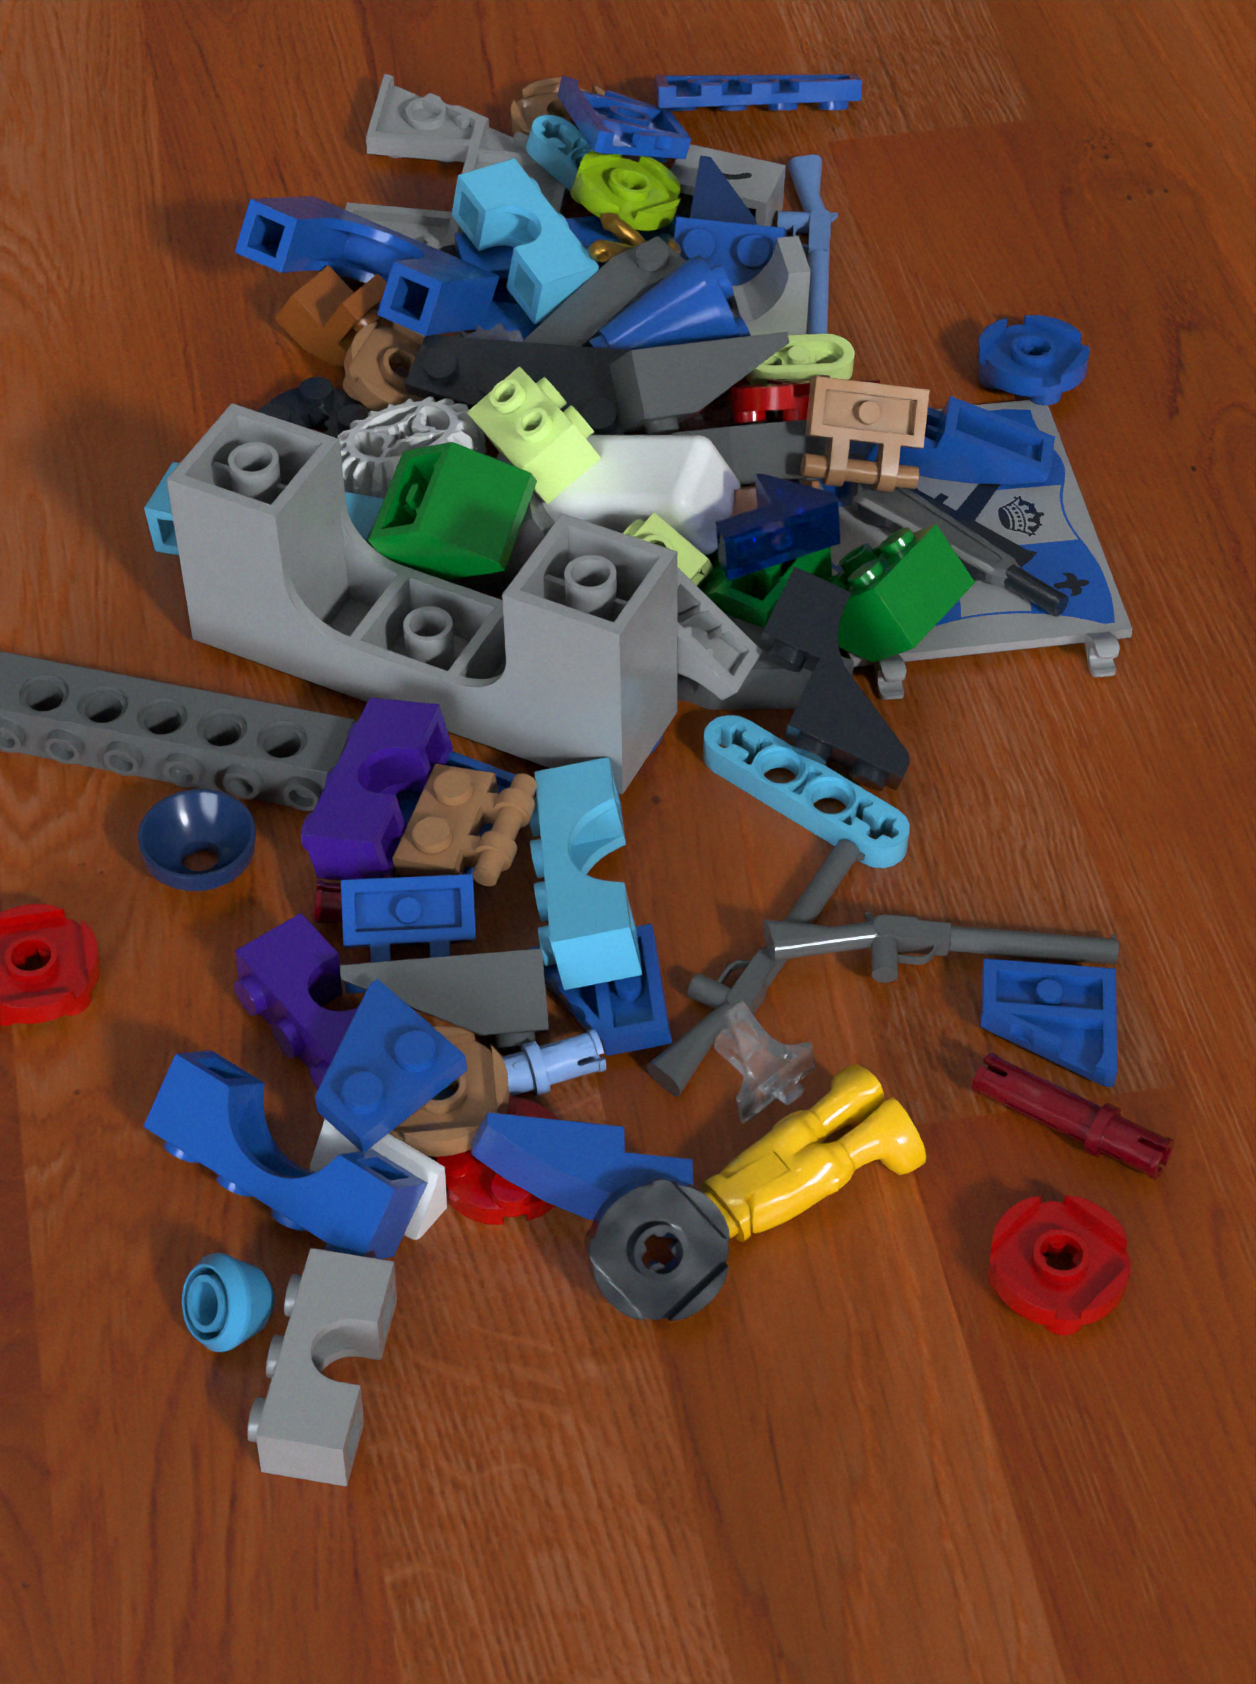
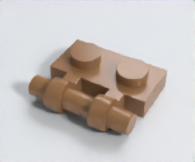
[800,376,930,493]
[392,764,538,886]

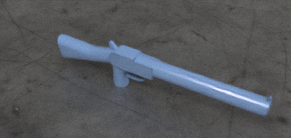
[777,155,838,334]

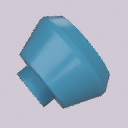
[182,1253,275,1352]

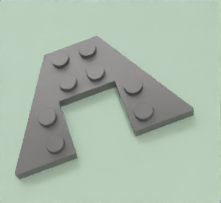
[337,74,568,285]

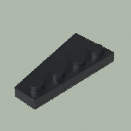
[405,335,631,435]

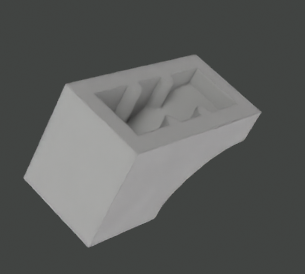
[730,236,811,336]
[677,567,762,700]

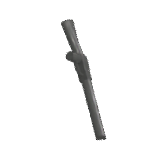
[647,840,865,1097]
[763,912,1119,983]

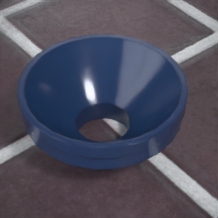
[138,789,256,891]

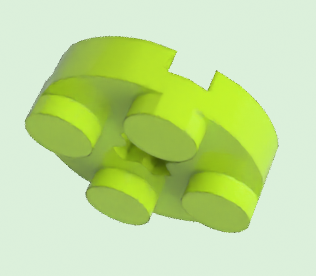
[570,150,681,231]

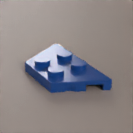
[557,76,691,162]

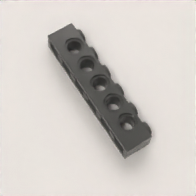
[0,651,355,811]

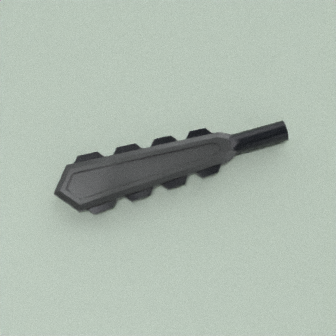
[851,482,1069,617]

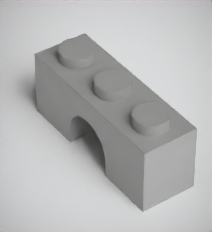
[247,1248,397,1487]

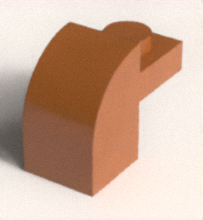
[275,265,387,367]

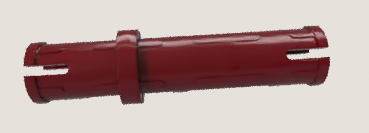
[972,1052,1175,1180]

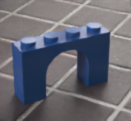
[235,196,500,336]

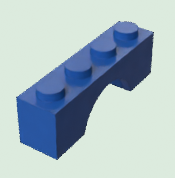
[143,1050,428,1259]

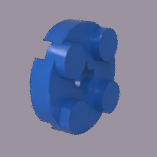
[977,315,1090,405]

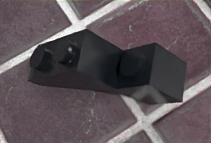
[759,566,910,791]

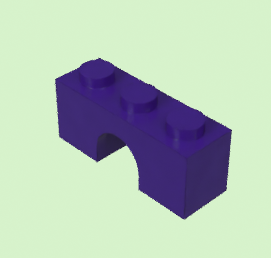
[301,698,453,881]
[234,913,358,1090]

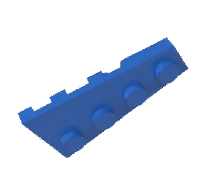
[655,74,862,111]

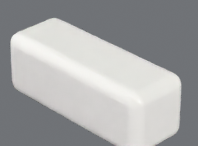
[496,435,741,555]

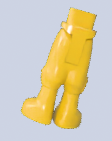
[702,1064,926,1242]

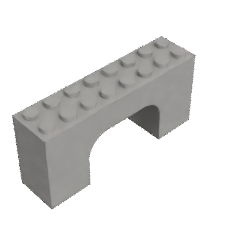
[167,403,677,794]

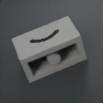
[670,144,786,227]

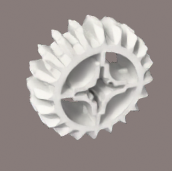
[337,397,487,498]

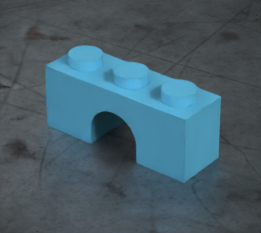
[451,158,599,325]

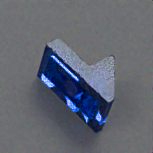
[715,474,841,581]

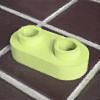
[745,334,855,387]

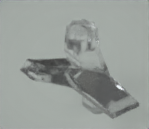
[714,1001,815,1124]

